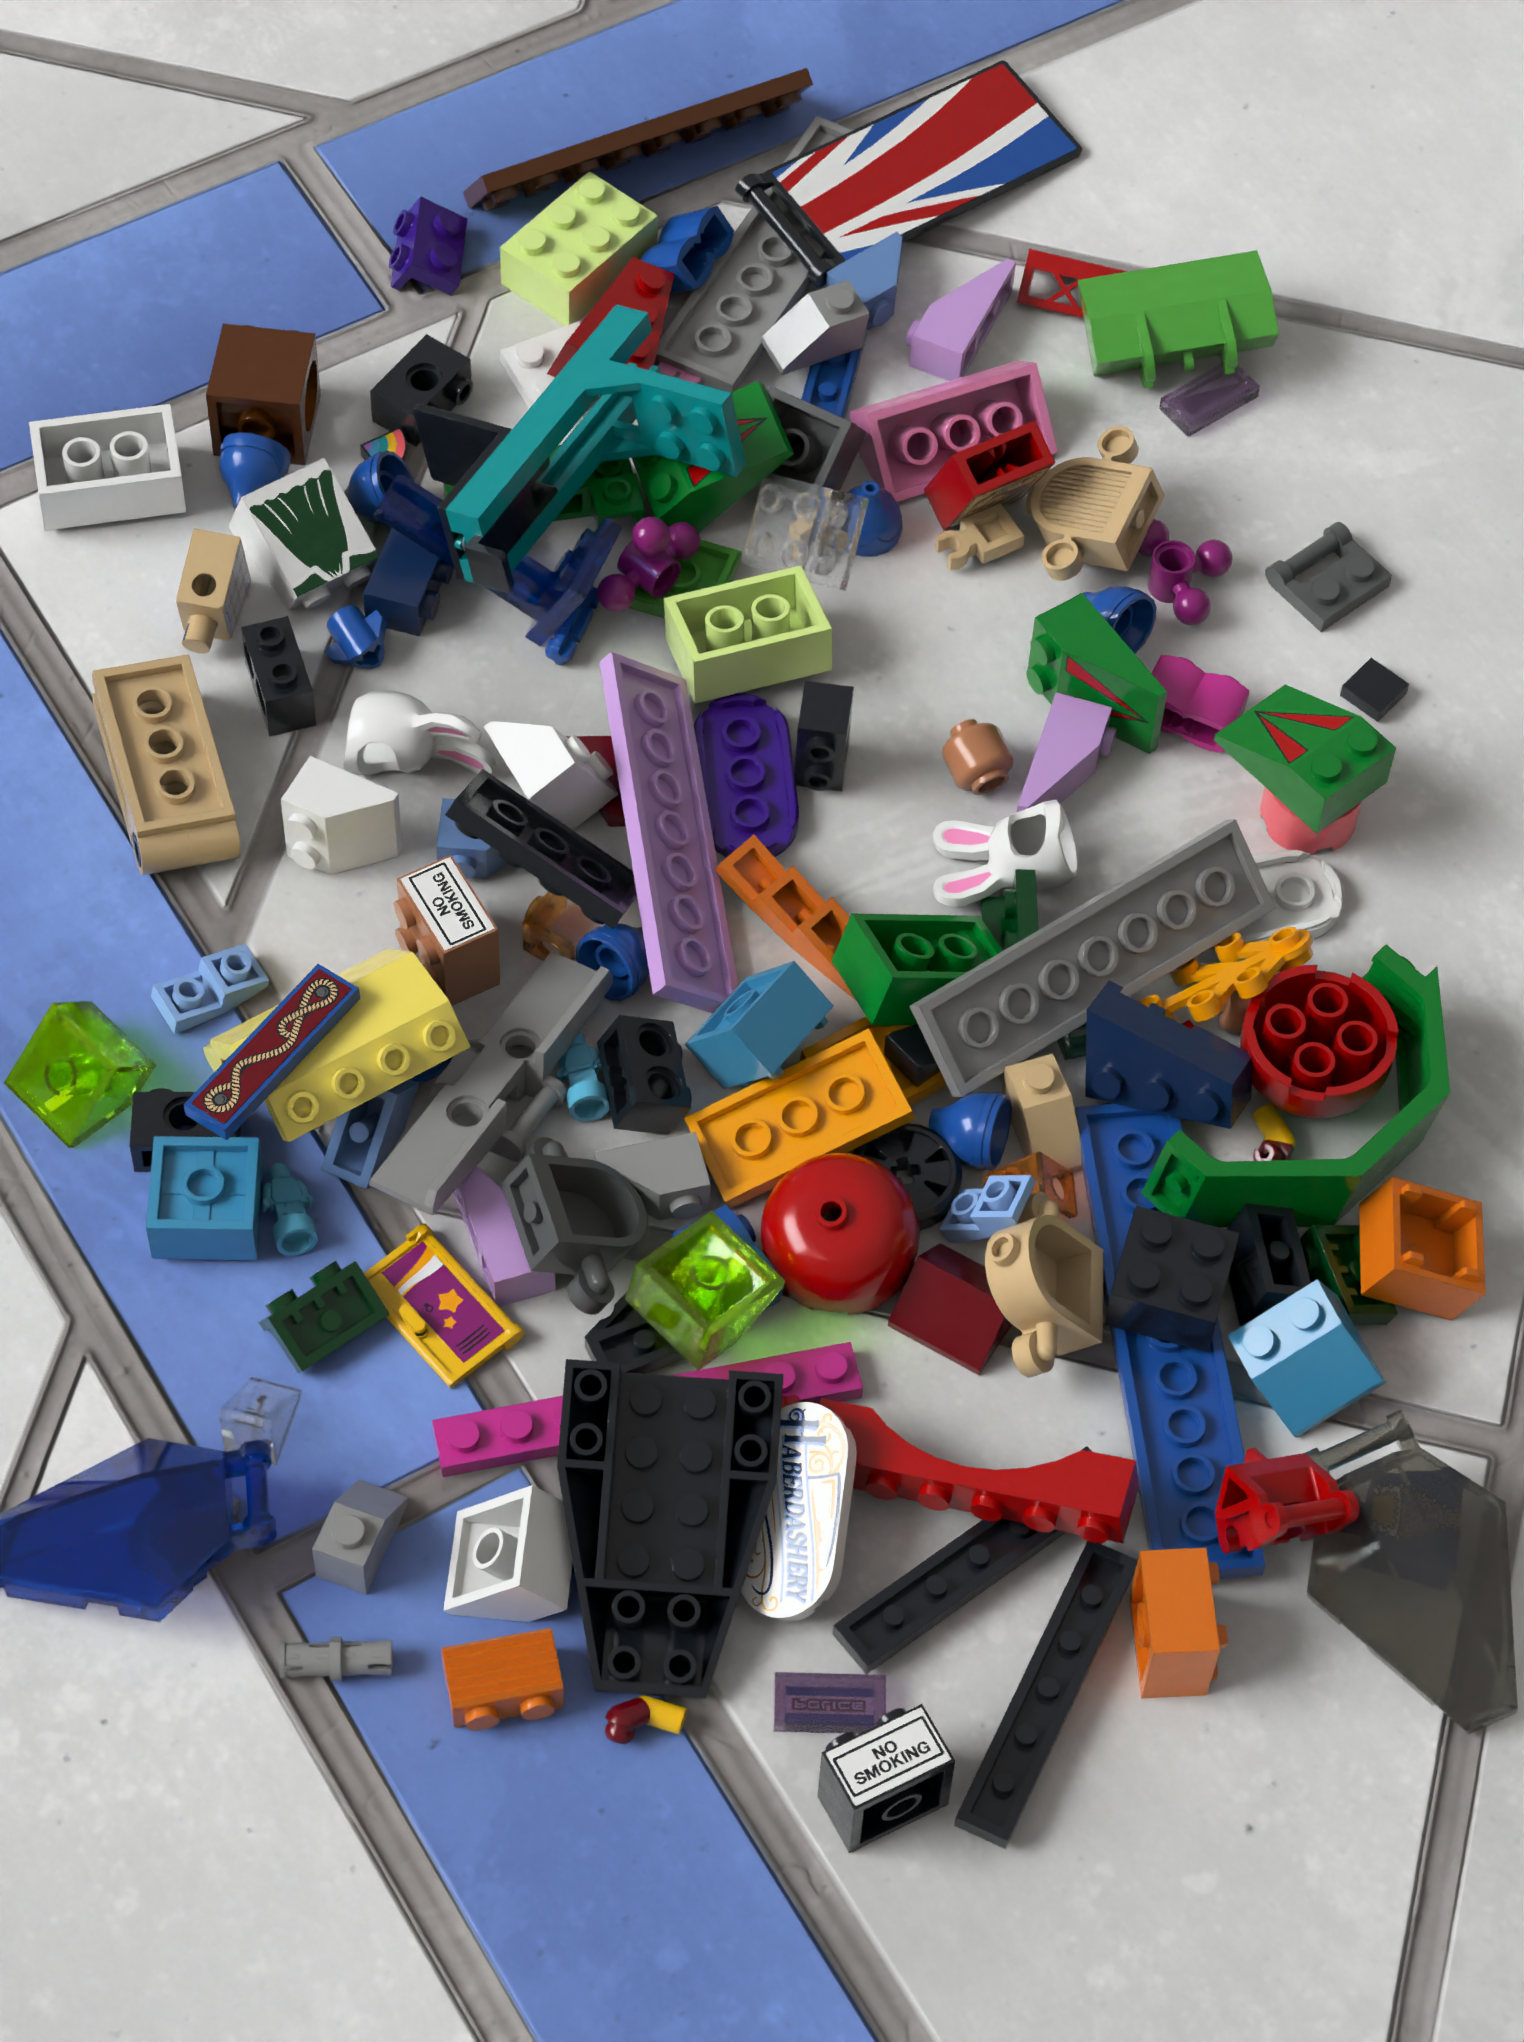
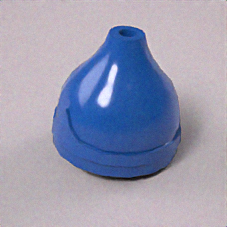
[219,433,291,509]
[344,450,418,524]
[836,481,903,557]
[1083,586,1156,654]
[576,923,649,1002]
[928,1092,1012,1171]

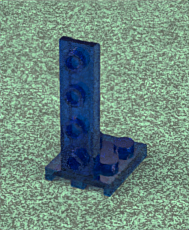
[373,475,622,647]

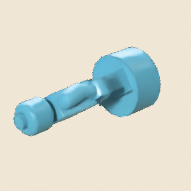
[557,1032,610,1122]
[262,1163,318,1256]

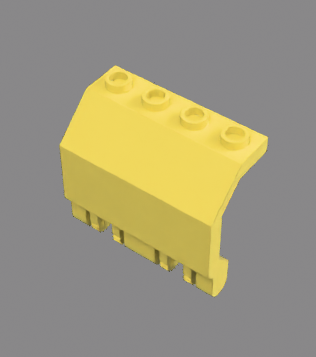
[203,949,470,1142]

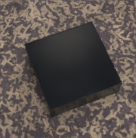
[1340,658,1409,722]

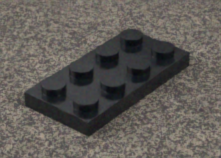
[445,769,637,929]

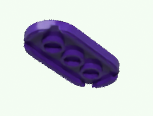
[694,694,799,857]

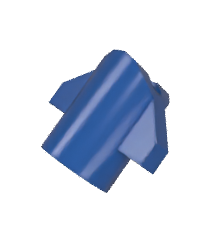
[324,605,387,669]

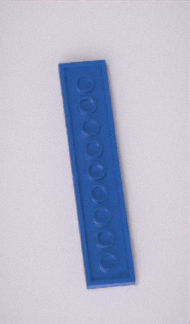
[1075,1104,1265,1579]

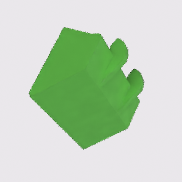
[1078,250,1279,388]

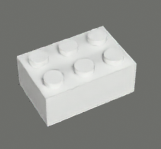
[29,404,186,531]

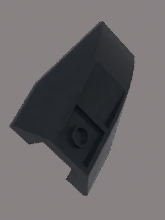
[557,1359,784,1699]

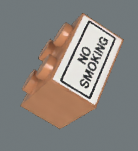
[393,855,500,1006]

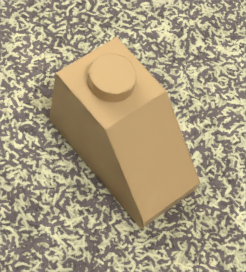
[1001,1053,1082,1182]

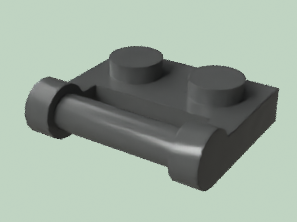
[1265,522,1392,632]

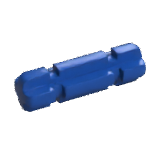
[545,582,599,665]

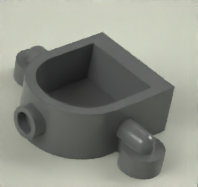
[501,1137,648,1315]

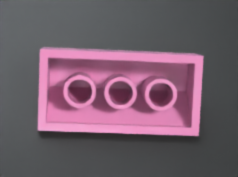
[849,361,1058,502]

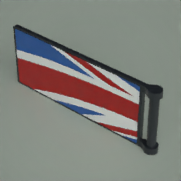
[735,60,1082,288]

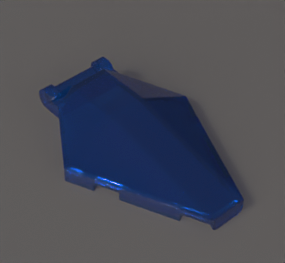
[0,1438,277,1622]

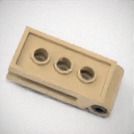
[92,654,241,876]

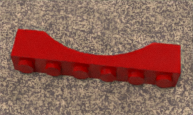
[819,1398,1139,1543]

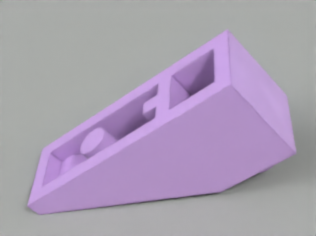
[906,258,1016,381]
[1017,692,1117,812]
[454,1166,556,1307]

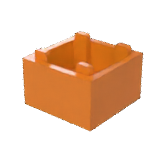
[1359,1176,1486,1320]
[1129,1548,1228,1699]

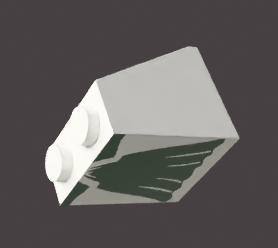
[228,458,379,610]

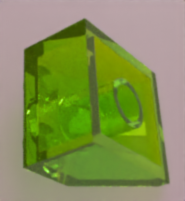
[4,1001,156,1148]
[625,1210,785,1371]

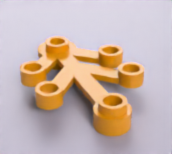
[1138,927,1313,1022]

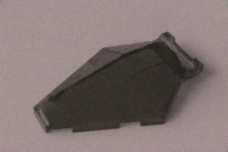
[1305,1410,1518,1734]

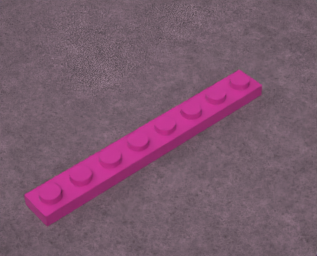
[432,1342,863,1477]

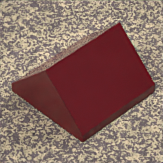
[888,1243,1012,1375]

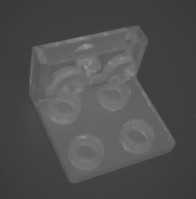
[742,474,869,591]

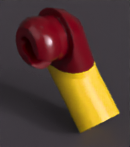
[1252,1104,1296,1161]
[604,1695,688,1744]

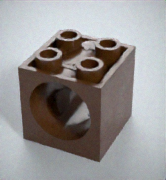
[206,324,321,465]

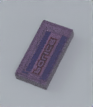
[1159,363,1260,437]
[773,1672,886,1734]

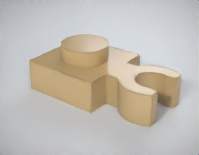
[935,503,1025,570]

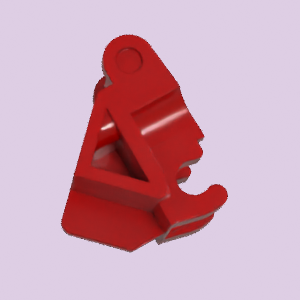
[1215,1448,1359,1554]

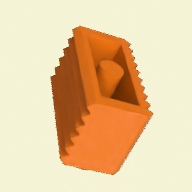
[441,1628,564,1730]

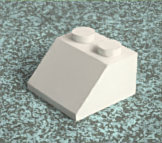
[484,721,618,830]
[281,756,403,875]
[443,1485,573,1622]

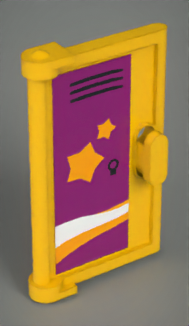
[364,1223,526,1388]

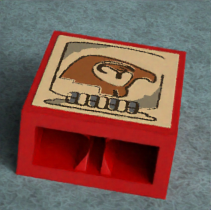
[923,420,1056,531]

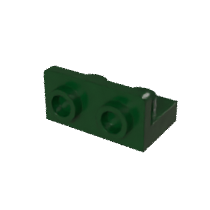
[980,869,1039,951]
[1300,1225,1398,1325]
[258,1261,390,1373]

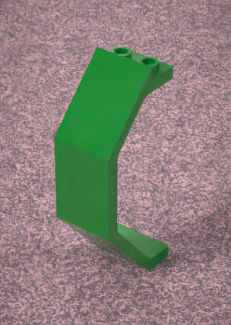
[1141,944,1450,1228]

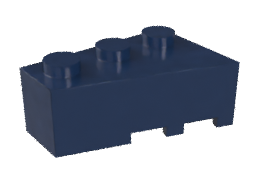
[1085,980,1252,1129]

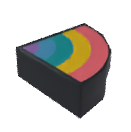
[360,427,407,461]

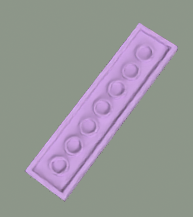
[599,652,738,1013]

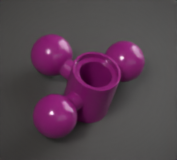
[597,517,701,612]
[1138,519,1233,626]

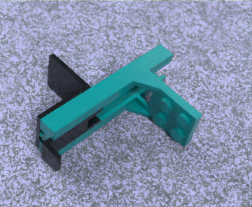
[413,304,746,593]

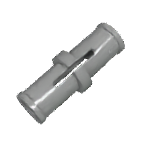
[279,1637,393,1681]

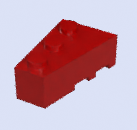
[547,257,675,396]

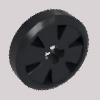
[852,1123,962,1230]

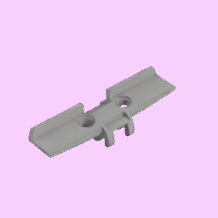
[369,951,613,1215]

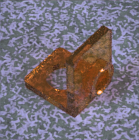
[522,892,575,961]
[983,1151,1078,1219]

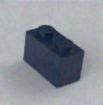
[363,522,454,637]

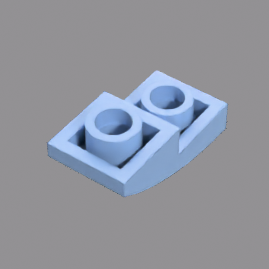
[151,943,269,1034]
[940,1175,1036,1243]

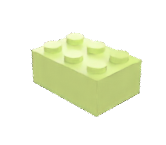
[500,171,658,326]
[664,565,832,704]

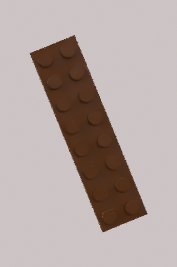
[463,68,813,212]

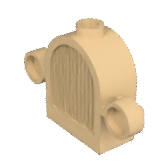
[1026,426,1165,581]
[985,1192,1103,1378]

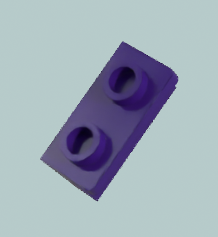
[389,196,468,296]

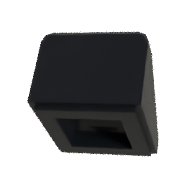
[884,1024,940,1088]

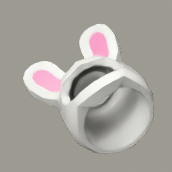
[343,690,496,775]
[933,800,1078,906]

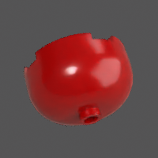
[1240,965,1398,1119]
[760,1153,921,1315]

